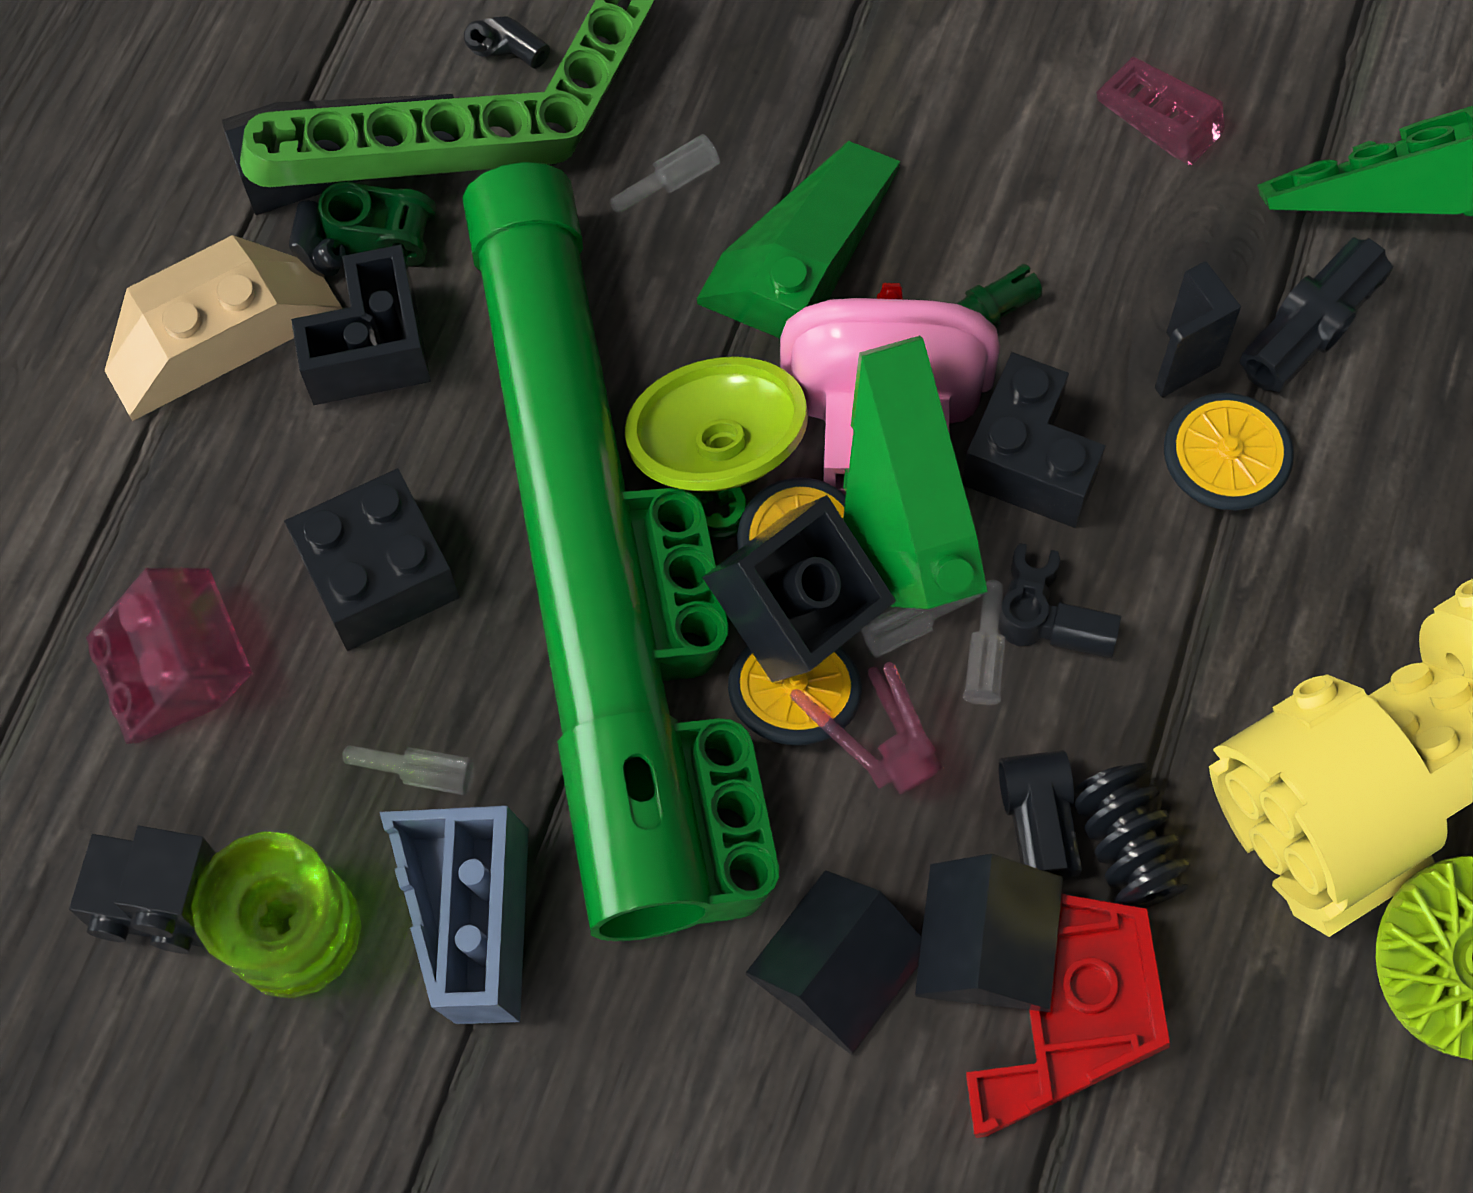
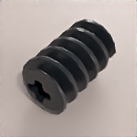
[1074,763,1190,908]

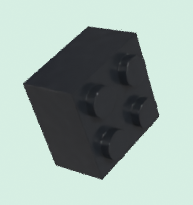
[284,468,460,651]
[702,495,896,682]

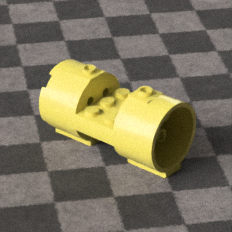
[1209,579,1473,937]

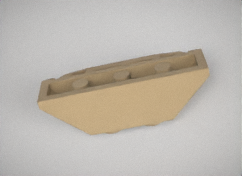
[105,235,342,421]

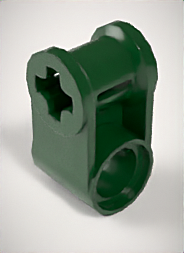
[319,182,437,266]

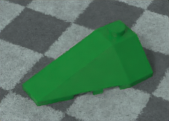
[1257,106,1473,216]
[697,141,900,339]
[843,335,988,609]

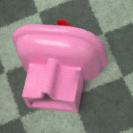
[780,283,1000,495]

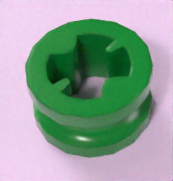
[693,487,746,541]

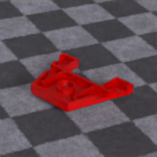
[966,894,1170,1138]

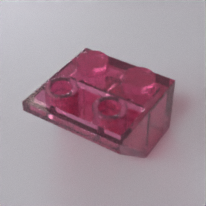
[86,568,253,744]

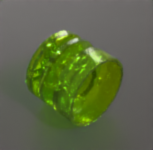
[191,831,361,998]

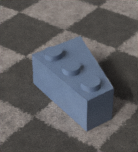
[379,806,529,1024]

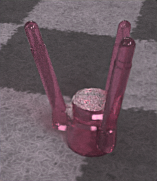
[790,662,943,795]

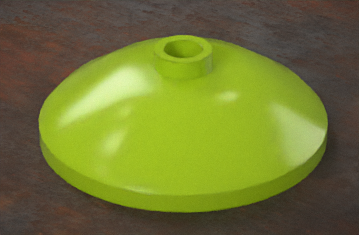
[625,357,808,492]

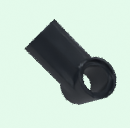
[998,750,1082,880]

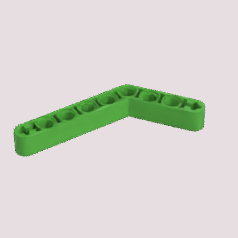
[240,0,654,187]

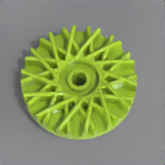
[1376,856,1473,1060]

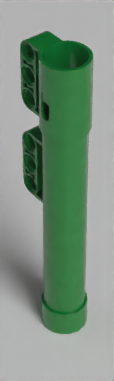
[462,162,779,941]

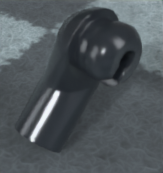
[464,16,550,69]
[289,200,347,277]

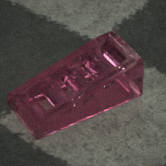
[1097,57,1225,165]

